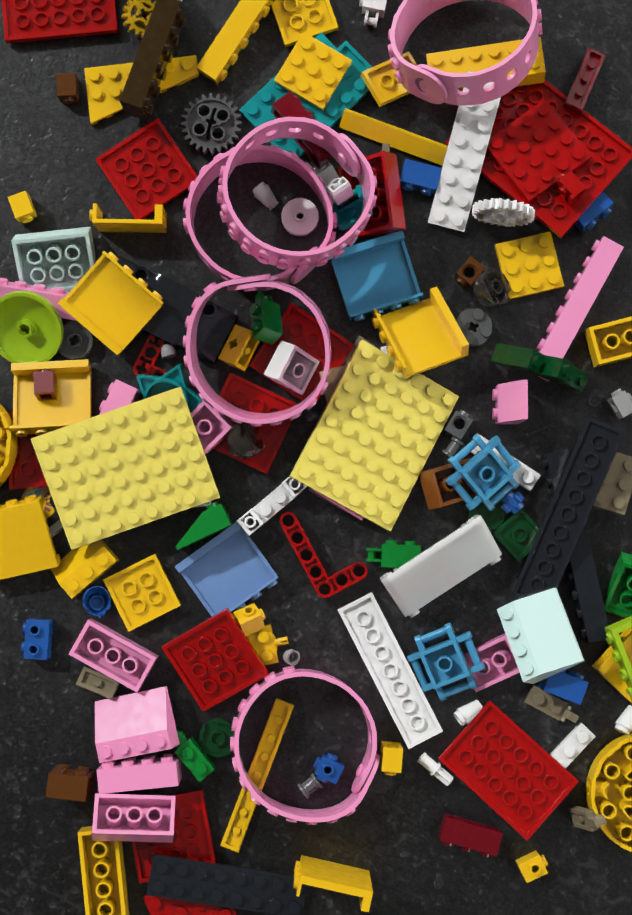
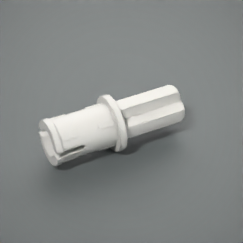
[417,752,453,786]

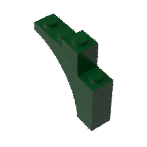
[491,343,588,392]

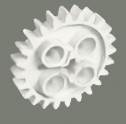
[472,198,535,227]

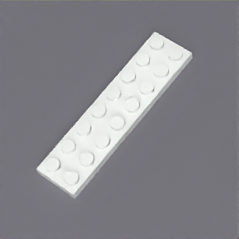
[428,71,501,232]
[337,592,443,749]

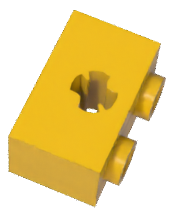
[218,324,260,372]
[379,741,403,776]

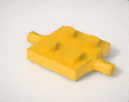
[247,624,289,665]

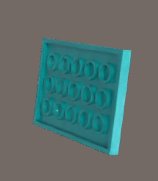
[239,32,370,158]

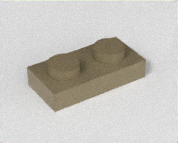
[76,667,120,700]

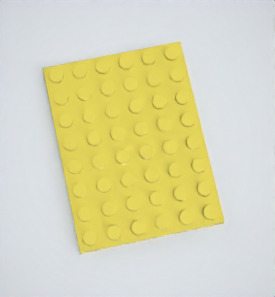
[289,340,459,531]
[31,386,220,550]

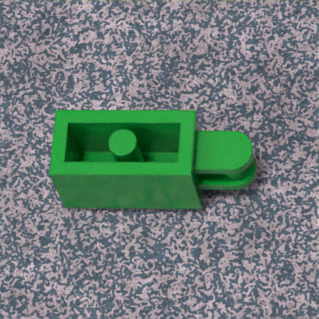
[249,291,283,345]
[366,540,421,568]
[175,730,217,782]

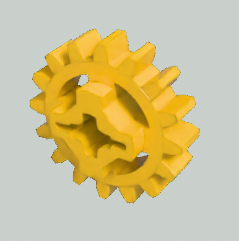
[122,0,156,38]

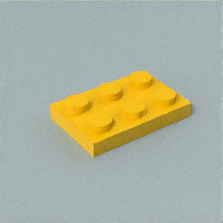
[360,51,417,107]

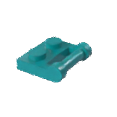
[332,184,373,231]

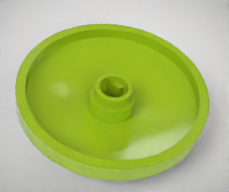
[0,291,64,363]

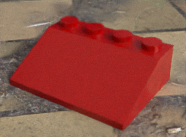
[338,151,406,239]

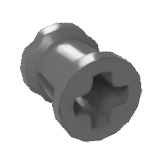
[442,437,466,458]
[298,773,323,799]

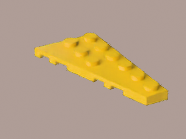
[84,55,199,125]

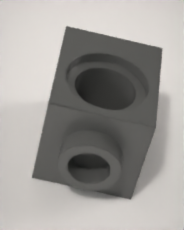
[443,410,473,440]

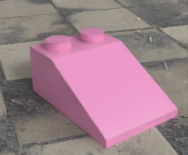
[492,380,528,424]
[191,401,236,455]
[464,633,520,692]

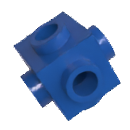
[313,753,344,784]

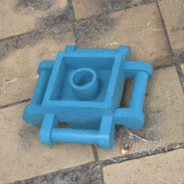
[446,434,521,511]
[406,623,486,701]

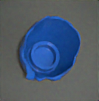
[82,586,111,619]

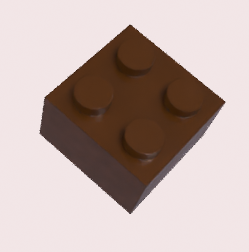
[45,764,95,802]

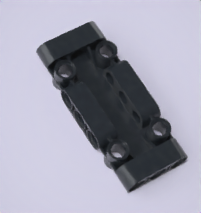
[117,256,239,365]

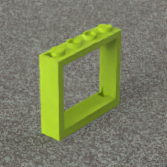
[604,616,632,700]

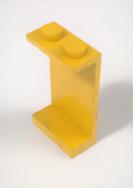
[89,203,167,233]

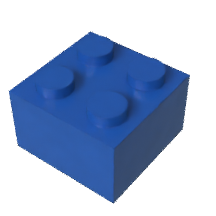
[537,670,589,705]

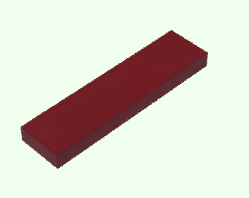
[563,48,606,115]

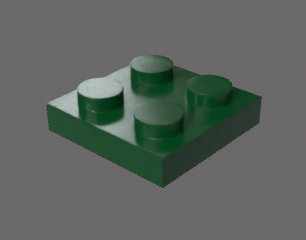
[492,508,540,562]

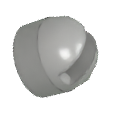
[161,344,177,359]
[283,649,300,666]

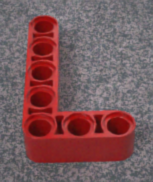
[280,512,368,598]

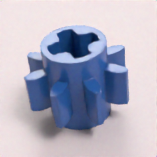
[501,491,524,514]

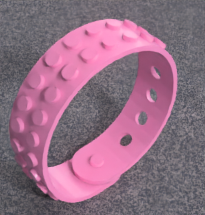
[388,0,543,106]
[217,117,377,270]
[183,145,337,291]
[183,274,331,427]
[230,666,380,825]

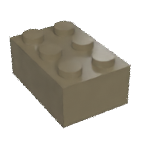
[593,452,632,515]

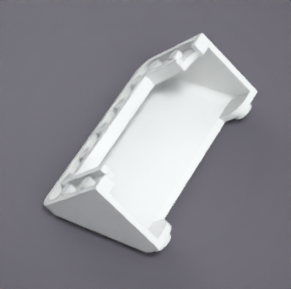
[380,515,502,618]

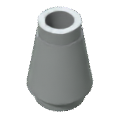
[252,182,279,211]

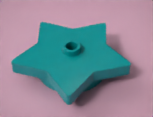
[136,364,203,412]

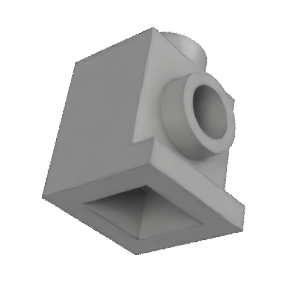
[607,388,632,419]

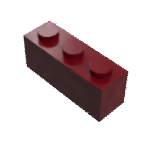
[438,813,503,857]

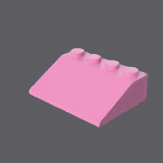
[95,686,180,763]

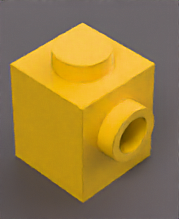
[8,191,37,223]
[233,603,266,636]
[515,850,548,883]

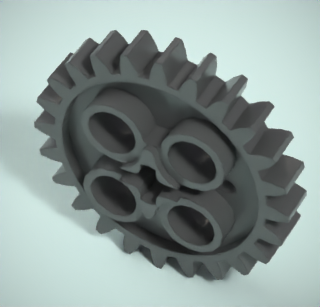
[181,93,242,156]

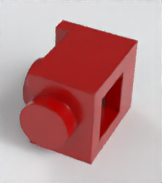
[556,171,586,206]

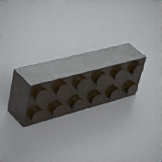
[119,0,186,121]

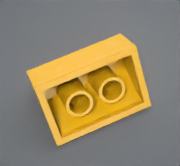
[51,539,119,599]

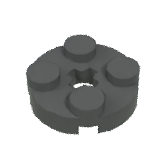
[456,308,492,347]
[59,321,94,360]

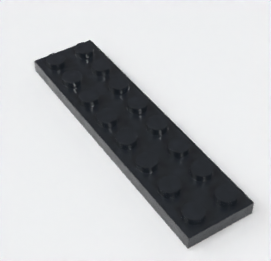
[146,853,307,915]

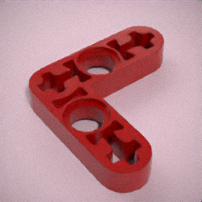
[133,333,167,376]

